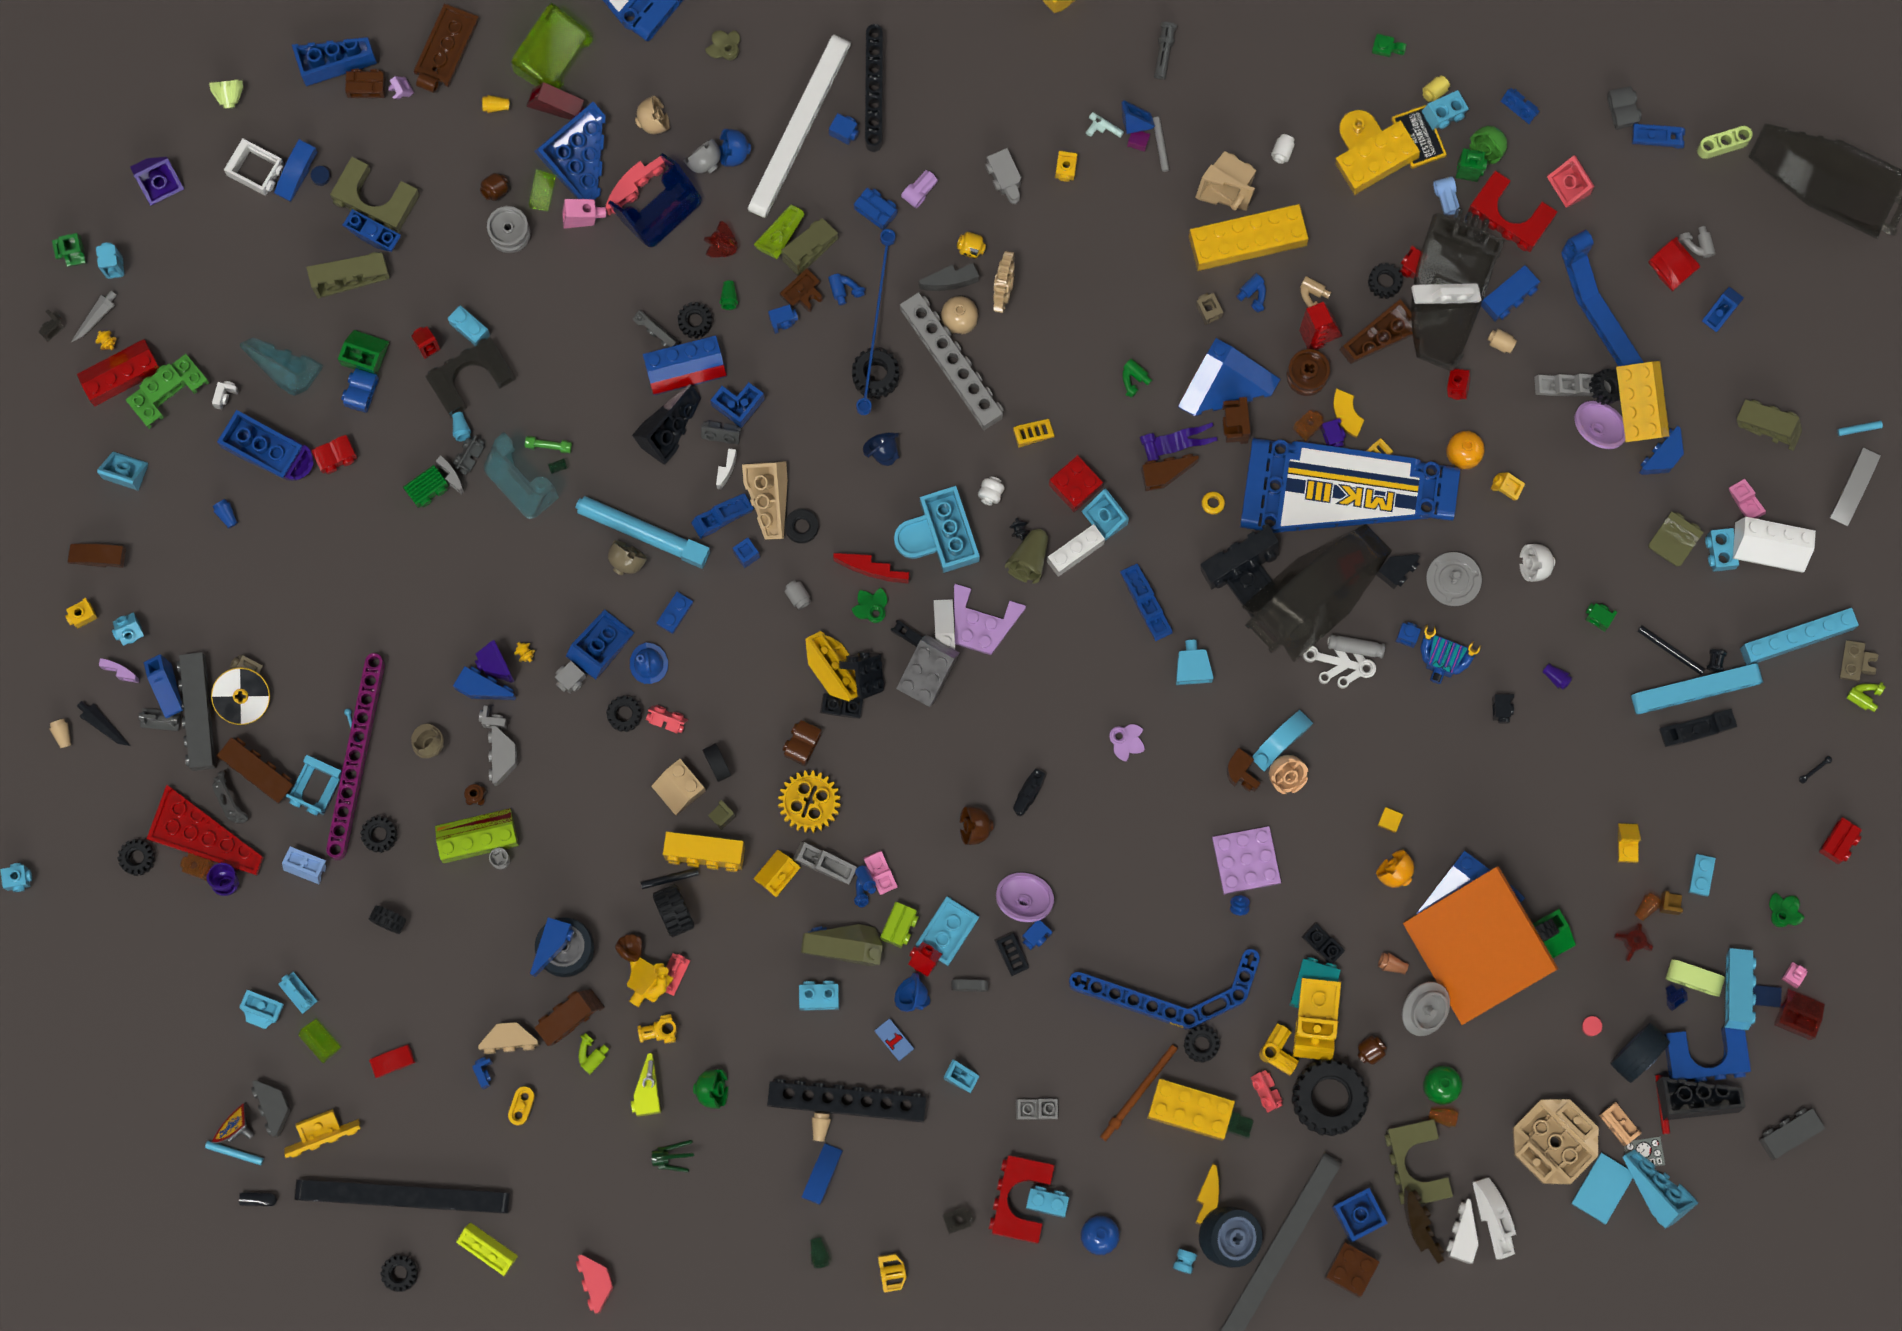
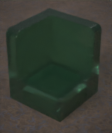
[1226,1112,1253,1139]

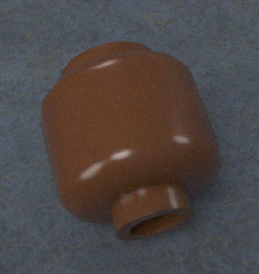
[480,173,508,201]
[1357,1036,1387,1065]

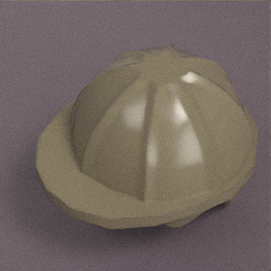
[411,724,444,759]

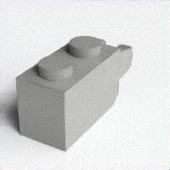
[985,148,1021,204]

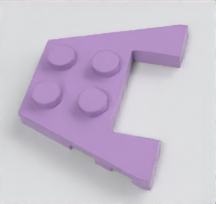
[954,584,1026,655]

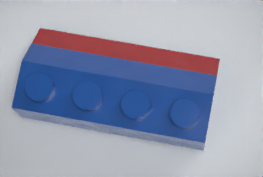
[643,335,727,395]

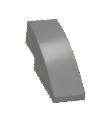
[793,842,857,885]

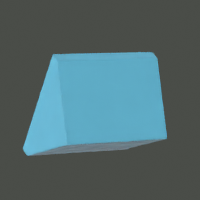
[97,452,148,490]
[1081,489,1129,541]

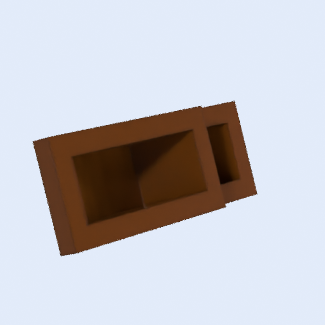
[67,544,126,568]

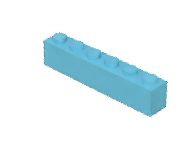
[1740,608,1859,666]

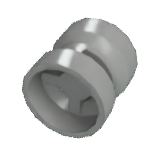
[489,848,510,870]

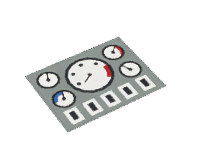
[1624,1137,1665,1166]

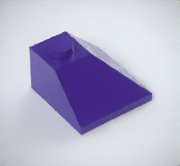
[130,157,184,206]
[475,640,514,683]

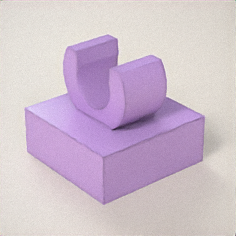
[388,76,414,99]

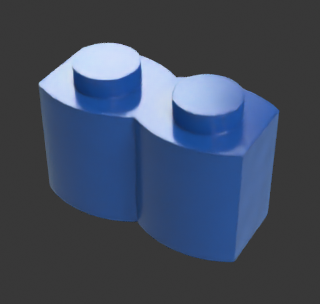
[341,368,379,413]

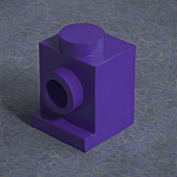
[1320,418,1345,448]

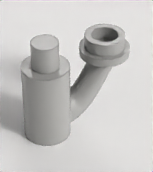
[1679,226,1716,258]

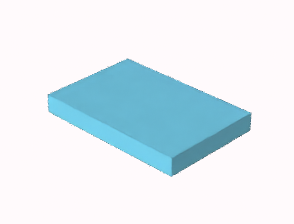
[915,896,979,966]
[1571,1153,1633,1224]

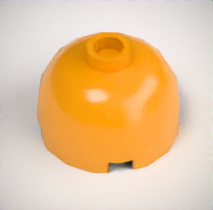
[1446,431,1485,469]
[1376,850,1415,888]

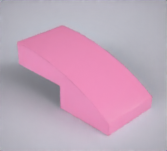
[1729,479,1766,519]
[863,850,897,895]

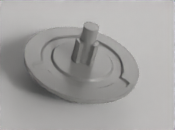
[1426,552,1482,606]
[1402,982,1450,1036]

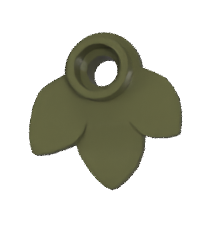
[705,30,740,60]

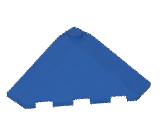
[534,102,605,200]
[1178,338,1281,416]

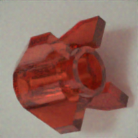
[704,221,738,258]
[1614,923,1653,962]

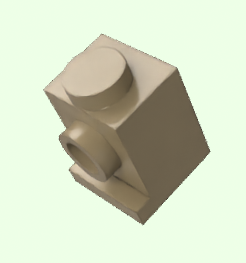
[1196,293,1224,325]

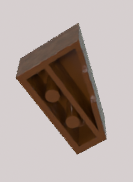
[534,989,605,1046]

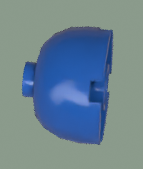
[719,129,751,167]
[1081,1216,1120,1255]

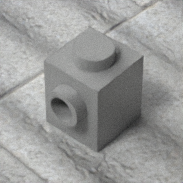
[555,661,586,693]

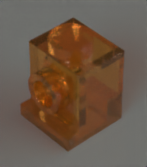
[1293,410,1323,442]
[180,853,213,881]

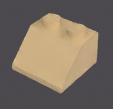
[651,759,706,816]

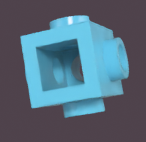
[112,612,144,646]
[0,863,32,892]

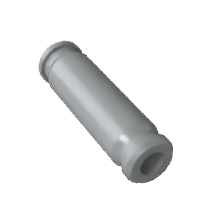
[1328,634,1385,659]

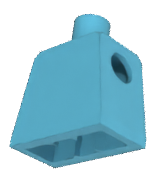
[1176,640,1213,685]

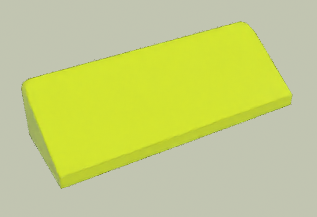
[456,1223,518,1276]

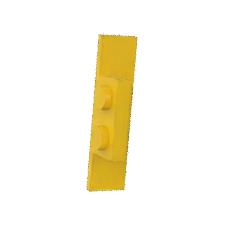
[284,1109,360,1158]

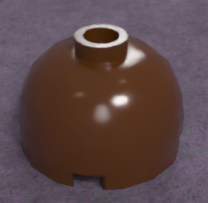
[960,806,993,845]

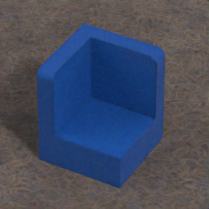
[732,538,760,568]

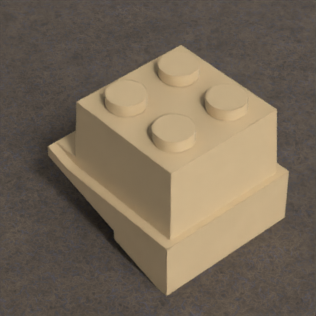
[1196,151,1256,211]

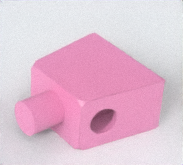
[562,199,606,228]

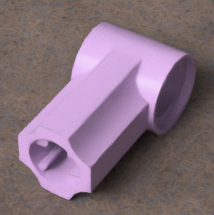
[901,170,938,208]

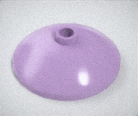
[1574,401,1625,449]
[996,873,1054,922]

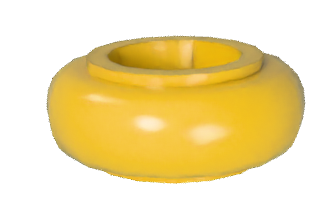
[1202,492,1225,515]

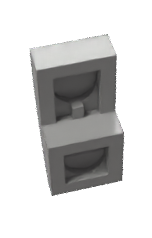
[436,455,464,495]

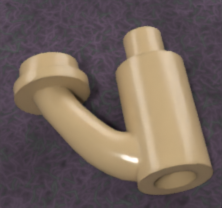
[1300,276,1331,308]

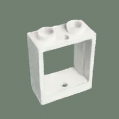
[224,138,284,196]

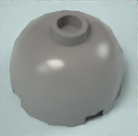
[683,138,721,174]

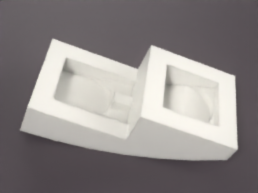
[716,449,737,490]

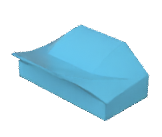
[239,990,284,1029]

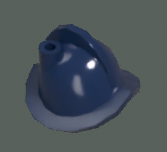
[863,432,900,466]

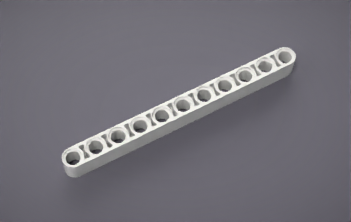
[748,35,851,218]

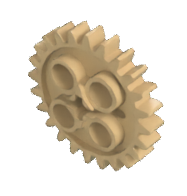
[993,251,1015,313]

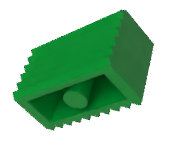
[403,465,449,508]

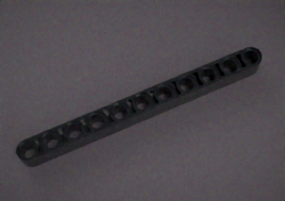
[294,1180,510,1214]

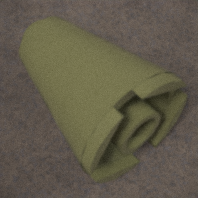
[1005,529,1048,584]

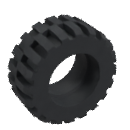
[1292,1059,1369,1136]

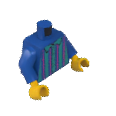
[1420,625,1481,684]

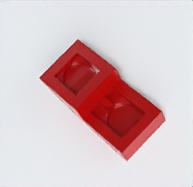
[369,1045,415,1078]

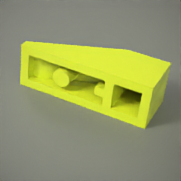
[631,1053,661,1117]

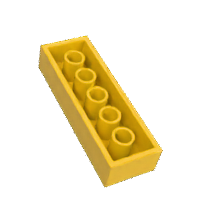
[1189,204,1308,271]

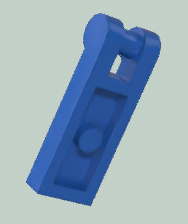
[1632,124,1685,149]

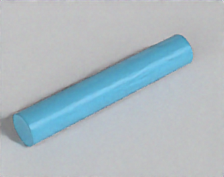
[1837,421,1883,436]

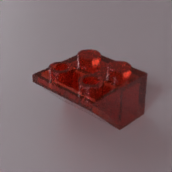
[1774,989,1825,1040]

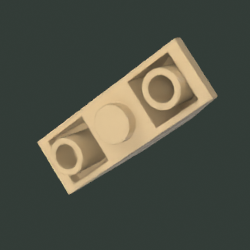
[478,1022,539,1054]

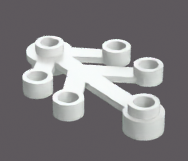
[1303,635,1376,689]

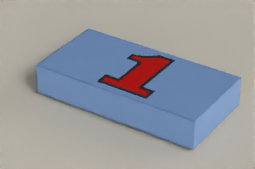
[874,1018,914,1061]

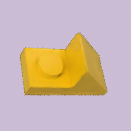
[1618,823,1641,863]

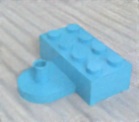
[894,486,980,573]

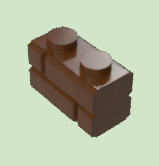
[345,69,386,98]

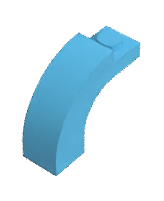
[1252,710,1313,771]

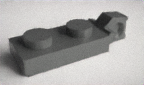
[632,310,681,348]

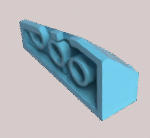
[1623,1150,1698,1229]

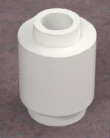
[1271,134,1295,164]

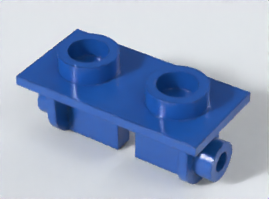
[1501,88,1540,124]

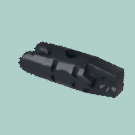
[1013,769,1046,816]

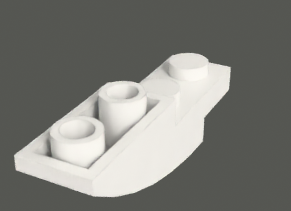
[1472,1177,1516,1259]

